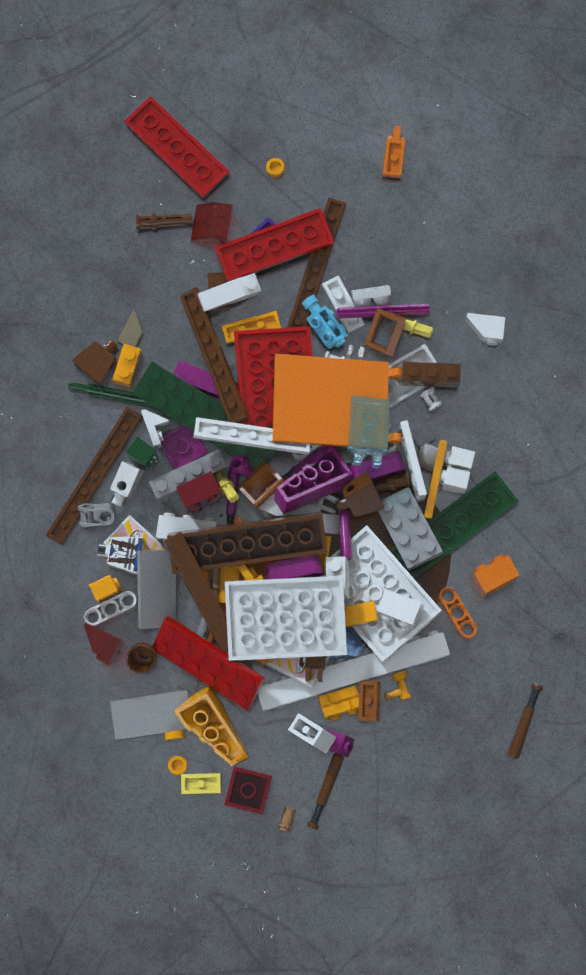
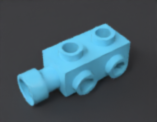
[302,295,348,349]

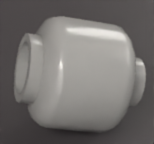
[416,443,438,471]

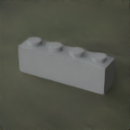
[149,449,228,503]

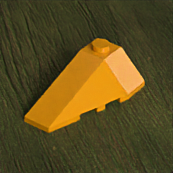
[174,686,249,766]

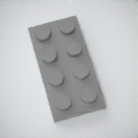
[378,487,443,571]

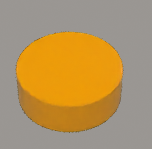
[266,158,285,178]
[164,730,185,741]
[168,756,188,776]

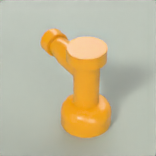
[385,670,412,700]

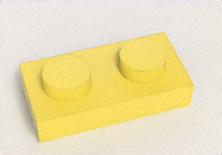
[181,773,221,794]

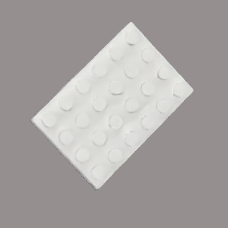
[320,525,443,663]
[225,576,347,661]

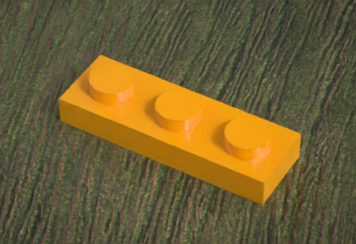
[222,311,281,345]

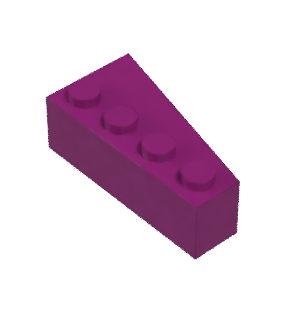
[274,446,352,515]

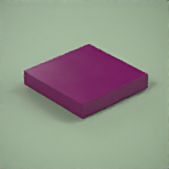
[161,425,209,470]

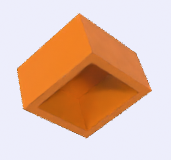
[471,554,520,598]

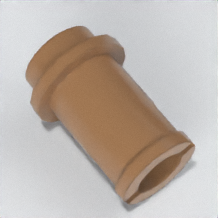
[278,806,296,833]

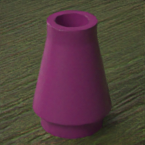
[230,455,254,477]

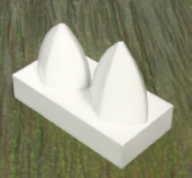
[351,285,391,307]

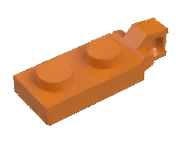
[382,126,405,179]

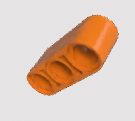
[439,587,477,640]

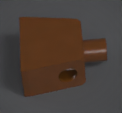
[72,339,118,386]
[335,471,384,517]

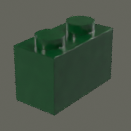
[126,437,159,472]

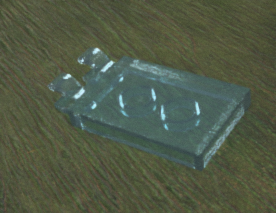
[348,395,391,468]

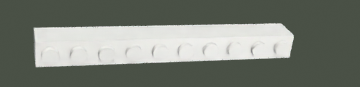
[258,630,450,712]

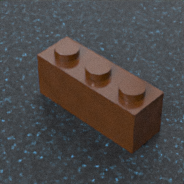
[402,362,461,387]

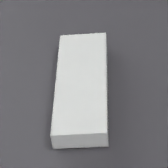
[322,275,365,334]

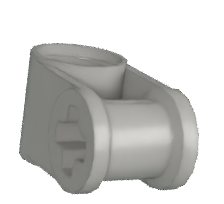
[78,503,116,527]

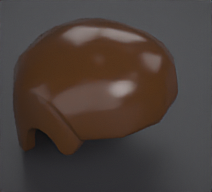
[126,642,157,674]

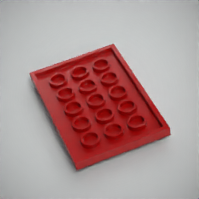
[234,326,313,428]

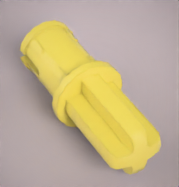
[395,319,433,338]
[214,472,239,503]

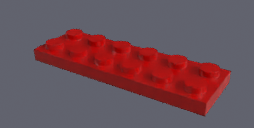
[124,96,230,199]
[215,208,334,282]
[153,616,265,711]

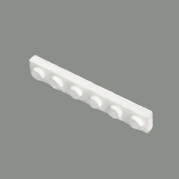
[193,417,310,455]

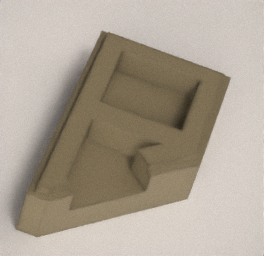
[117,311,143,347]

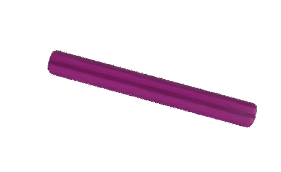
[336,304,430,319]

